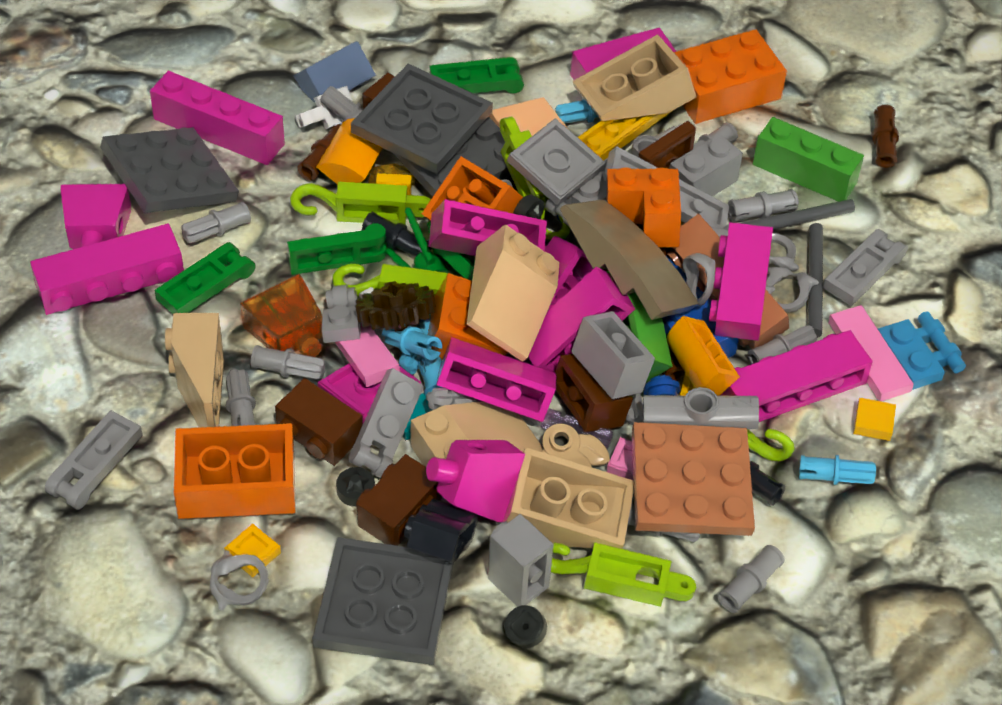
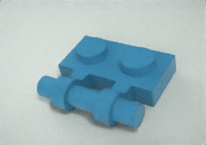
[878,311,966,390]

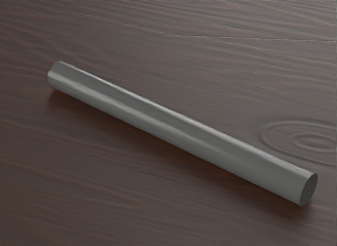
[741,199,855,230]
[808,223,823,338]

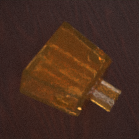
[240,274,322,357]

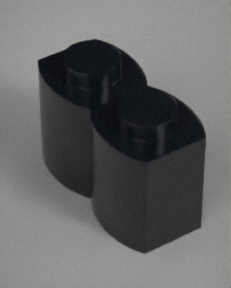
[404,498,479,563]

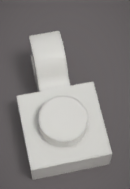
[295,86,353,129]

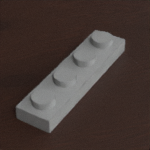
[603,146,729,229]

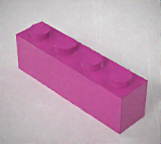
[150,70,285,166]
[30,223,184,315]
[720,330,873,422]

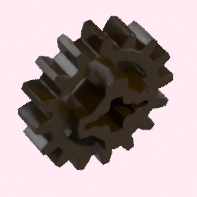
[355,281,436,332]

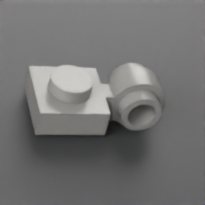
[322,284,361,343]

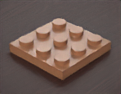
[632,422,755,536]

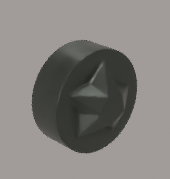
[513,194,545,219]
[336,467,375,506]
[505,605,547,648]

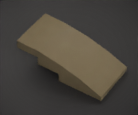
[560,199,699,320]

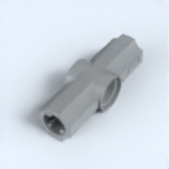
[643,387,759,429]

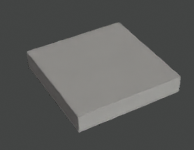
[507,118,606,206]

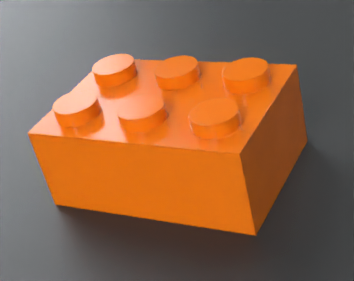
[674,29,787,124]
[174,423,296,519]

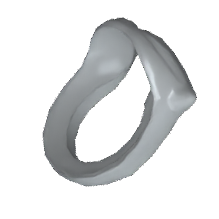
[769,233,799,271]
[683,253,715,307]
[766,267,819,313]
[210,550,269,611]

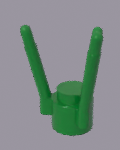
[386,207,449,273]

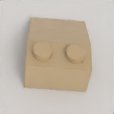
[572,34,696,121]
[467,224,560,362]
[165,313,224,427]
[411,401,543,467]
[503,447,634,549]

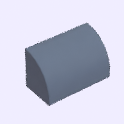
[293,41,376,102]

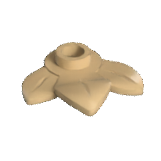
[542,423,610,467]

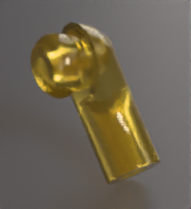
[368,163,417,186]

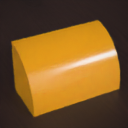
[316,118,382,185]
[667,316,740,396]

